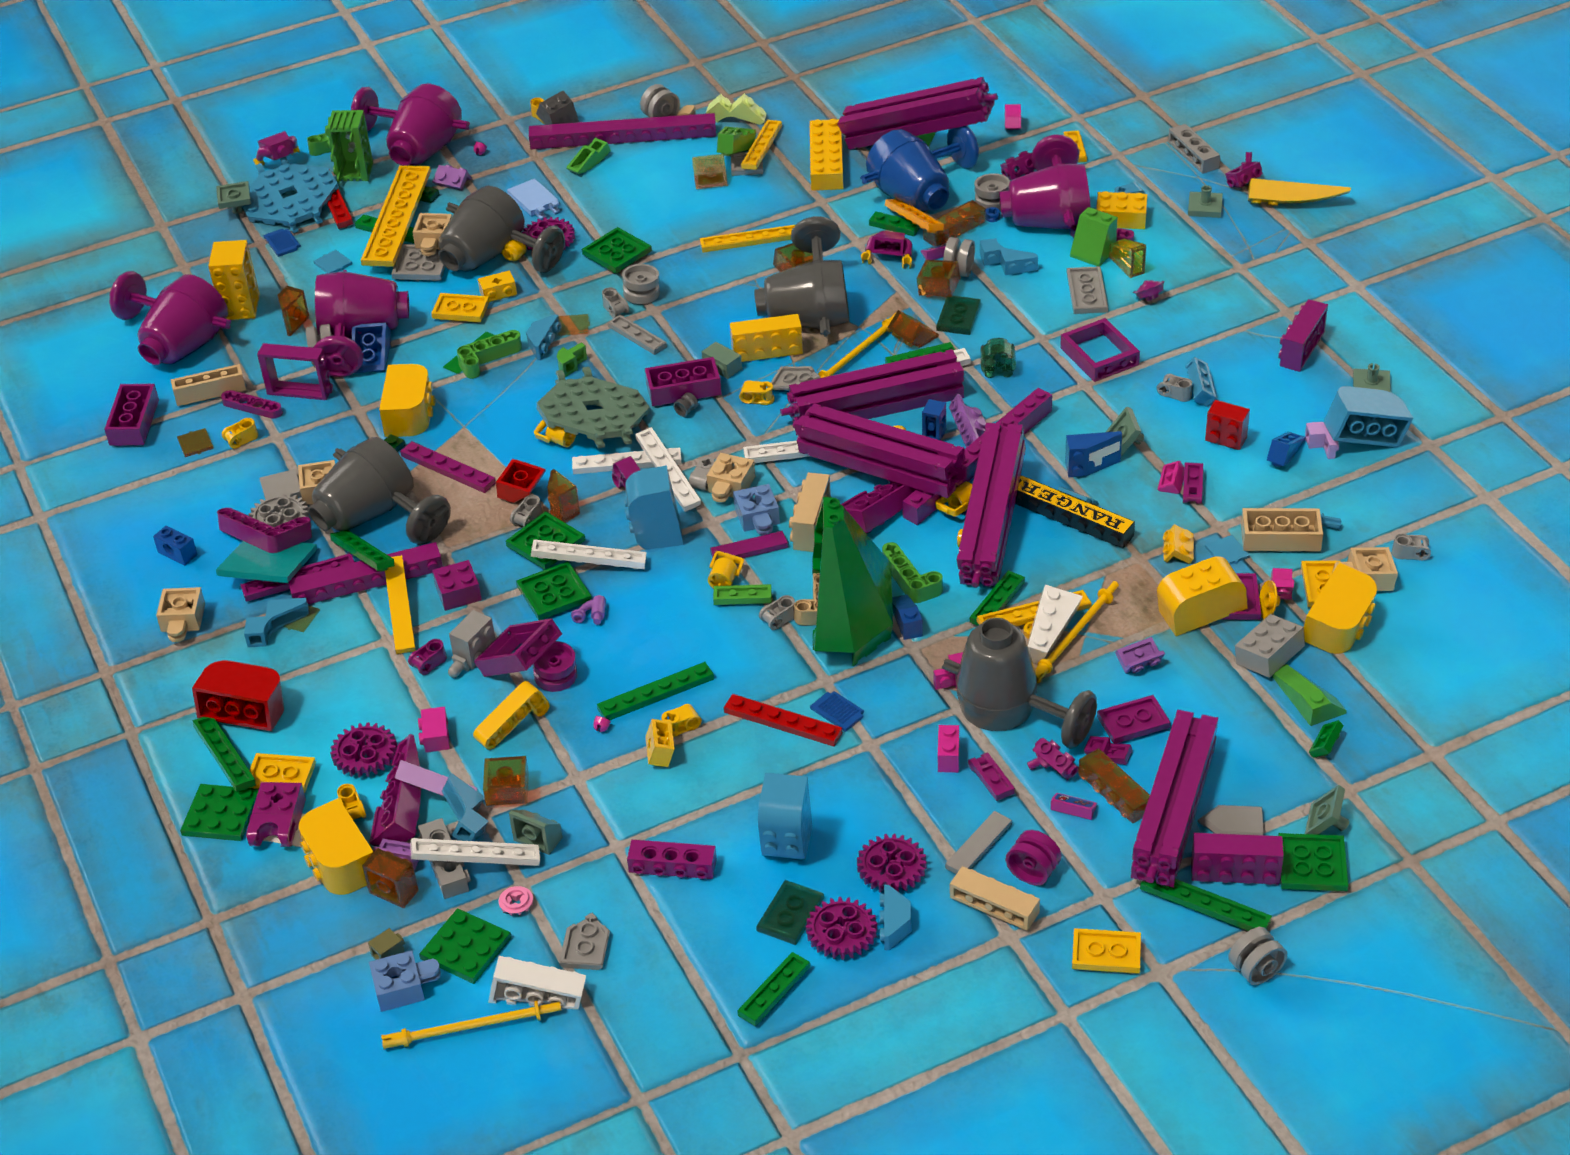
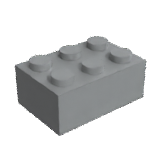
[1235,614,1305,678]

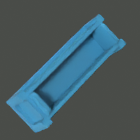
[1185,357,1216,407]

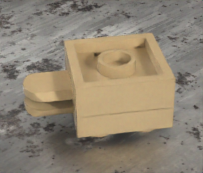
[413,213,452,256]
[706,453,756,502]
[298,460,335,505]
[1332,547,1398,591]
[156,587,205,642]

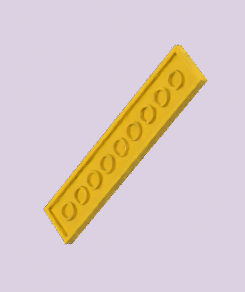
[361,165,431,267]

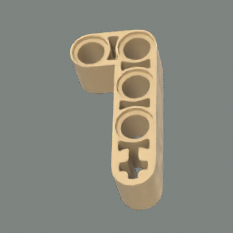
[794,573,820,625]

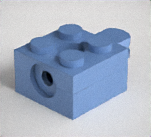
[733,484,780,535]
[369,950,441,1012]

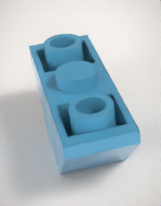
[526,314,561,360]
[880,885,911,950]

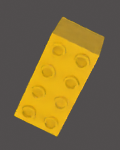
[208,240,260,320]

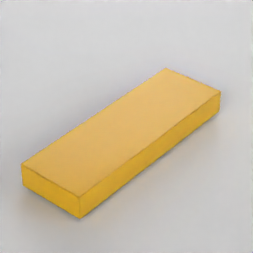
[1063,130,1087,163]

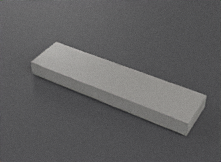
[608,315,667,355]
[945,811,1012,874]

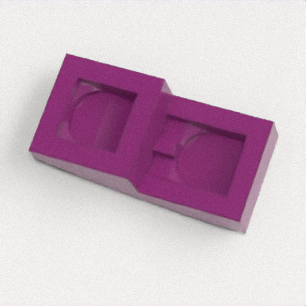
[1084,736,1132,765]

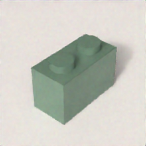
[701,342,742,379]

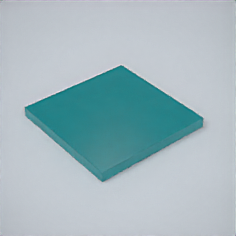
[216,541,317,583]

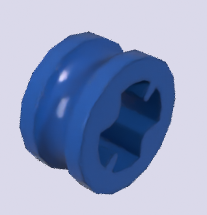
[985,207,1000,222]

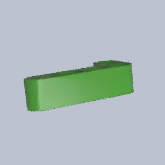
[457,330,522,379]
[882,542,943,603]

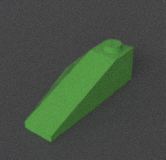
[1272,664,1347,726]

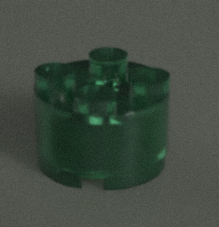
[980,338,1016,378]

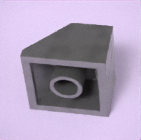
[536,91,579,125]

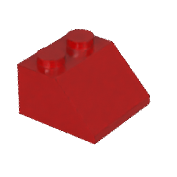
[496,459,546,503]

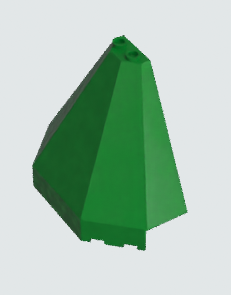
[812,497,893,666]

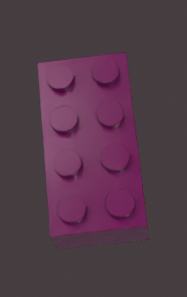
[1278,299,1328,372]
[645,357,722,406]
[104,384,159,446]
[1191,833,1283,885]

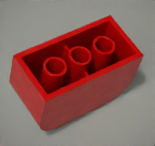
[192,660,284,731]

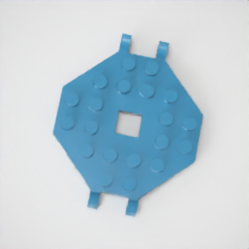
[241,156,339,233]

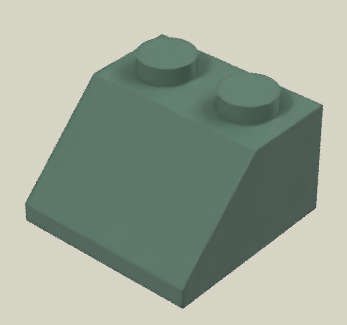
[509,810,563,855]

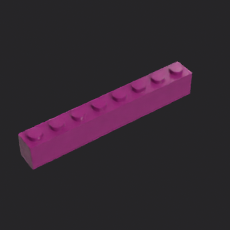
[288,542,443,604]

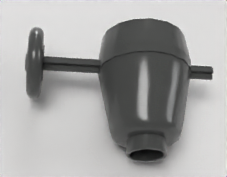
[438,185,565,273]
[754,217,849,337]
[308,437,451,545]
[942,618,1097,749]

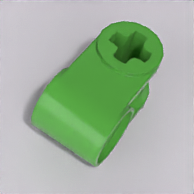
[307,133,331,156]

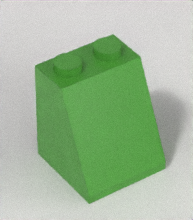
[1070,207,1118,266]

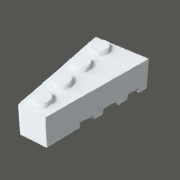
[1028,585,1083,664]
[488,956,586,1010]

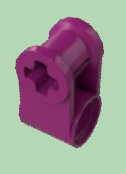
[408,639,447,675]

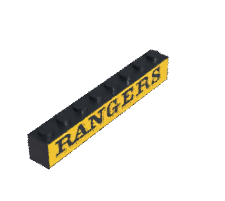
[1015,475,1135,548]

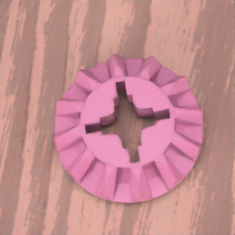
[499,886,533,916]

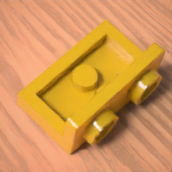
[1163,524,1194,564]

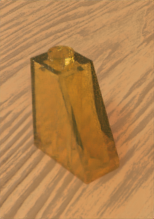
[1109,239,1146,278]

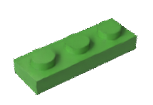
[713,584,772,605]

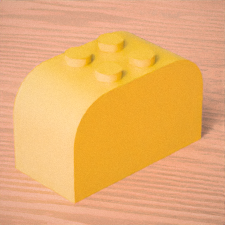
[379,364,435,437]
[1157,556,1248,636]
[1304,562,1377,654]
[299,798,380,895]

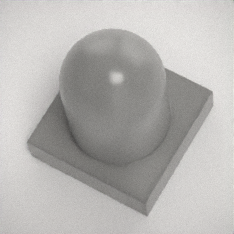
[448,654,470,678]

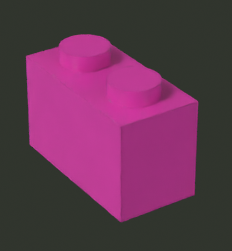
[418,706,450,752]
[938,725,959,773]

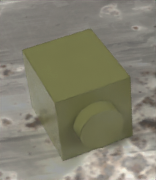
[368,928,405,960]

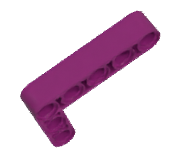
[217,508,312,553]

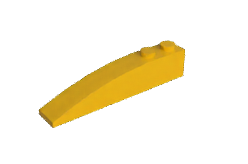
[1248,178,1351,206]

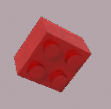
[1205,400,1250,450]

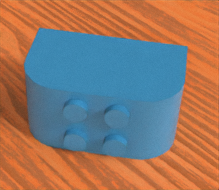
[1324,386,1413,447]
[623,465,684,549]
[758,773,812,860]

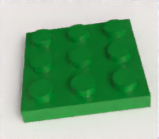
[582,227,652,273]
[506,511,585,570]
[516,561,592,620]
[180,784,259,841]
[1278,833,1348,891]
[419,908,512,984]

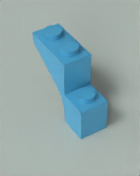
[980,238,1038,275]
[244,598,310,647]
[442,773,489,841]

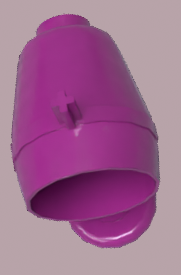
[351,84,470,166]
[999,135,1091,229]
[313,270,409,377]
[109,271,232,365]

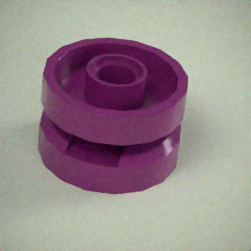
[533,641,577,692]
[1005,830,1062,886]

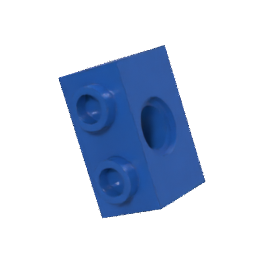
[922,399,946,441]
[153,526,198,566]

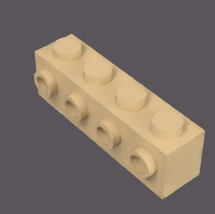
[171,364,246,406]
[950,866,1040,931]

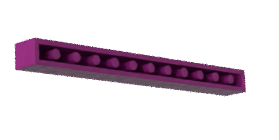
[529,113,717,149]
[903,388,1053,525]

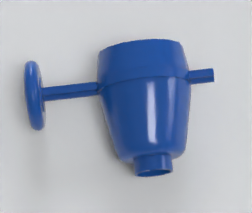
[861,125,979,212]

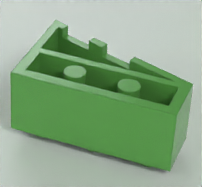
[717,126,756,156]

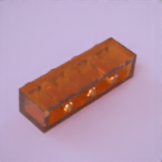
[923,200,985,247]
[1078,748,1150,823]

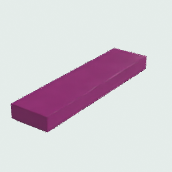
[710,531,788,560]

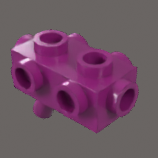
[1000,151,1035,180]
[1225,152,1263,188]
[1027,738,1079,781]

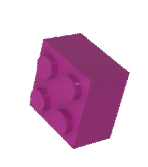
[432,560,482,611]

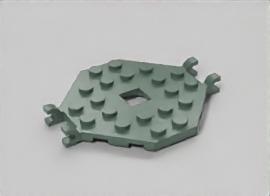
[537,367,650,448]

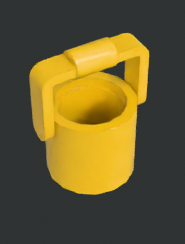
[534,419,576,448]
[935,482,973,516]
[708,551,744,589]

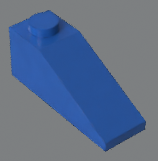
[1267,431,1306,467]
[892,594,923,640]

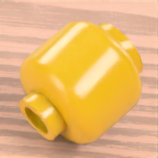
[502,239,526,261]

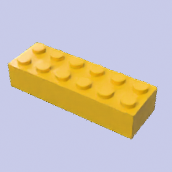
[810,119,843,191]

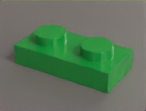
[1309,720,1343,758]

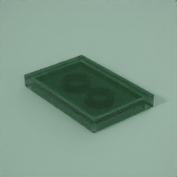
[936,295,981,335]
[756,880,824,945]

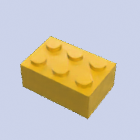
[1096,191,1147,229]

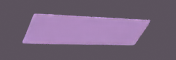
[395,760,477,796]

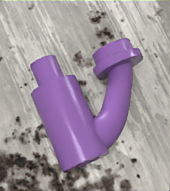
[571,595,606,624]

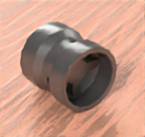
[673,393,698,417]

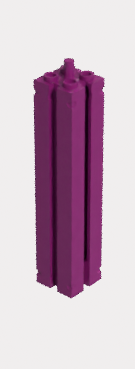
[837,77,998,150]
[780,349,964,422]
[793,403,967,498]
[957,423,1026,587]
[1131,709,1219,887]

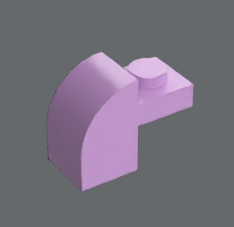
[1305,422,1339,459]

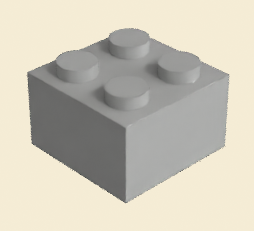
[449,610,495,670]

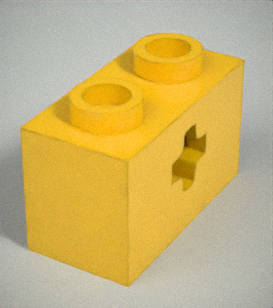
[478,270,517,302]
[645,719,674,767]

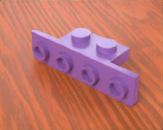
[949,394,986,447]

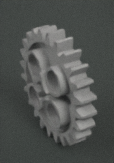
[249,493,309,527]

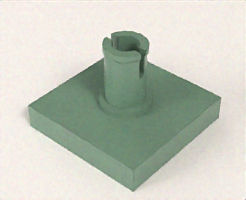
[216,181,251,214]
[1188,185,1223,218]
[1353,363,1390,392]
[1106,407,1144,456]
[1305,785,1349,835]

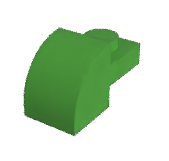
[557,342,587,377]

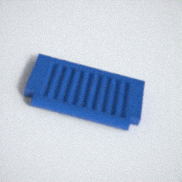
[263,228,301,257]
[810,691,864,732]

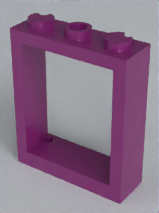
[1060,318,1140,382]
[257,343,333,400]
[474,618,562,677]

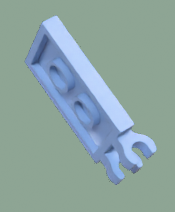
[507,178,560,220]

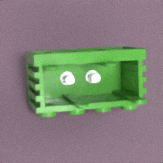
[325,110,374,182]

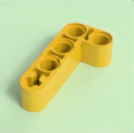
[473,681,550,750]

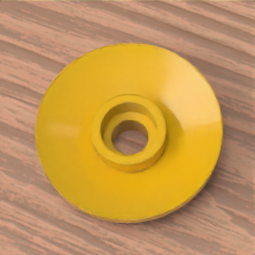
[1259,580,1280,619]

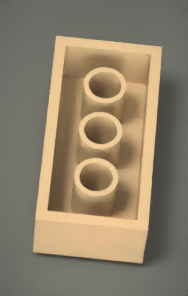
[789,472,831,552]
[1241,508,1323,551]

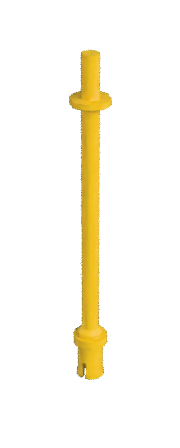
[818,312,903,378]
[1035,581,1119,684]
[381,1000,561,1049]

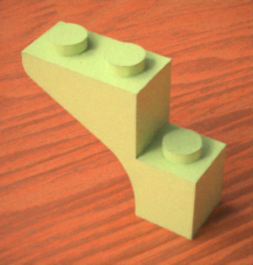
[706,93,767,125]

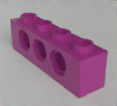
[627,839,717,879]

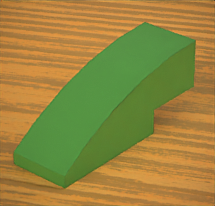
[566,138,611,174]

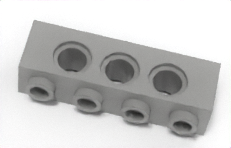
[1168,124,1220,174]
[418,818,471,899]

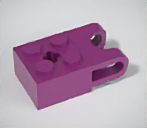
[246,782,306,847]

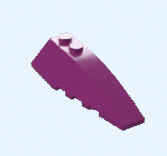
[841,480,916,533]
[369,734,421,845]

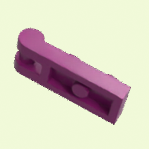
[1183,462,1203,504]
[968,753,1015,801]

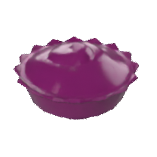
[1133,280,1165,301]

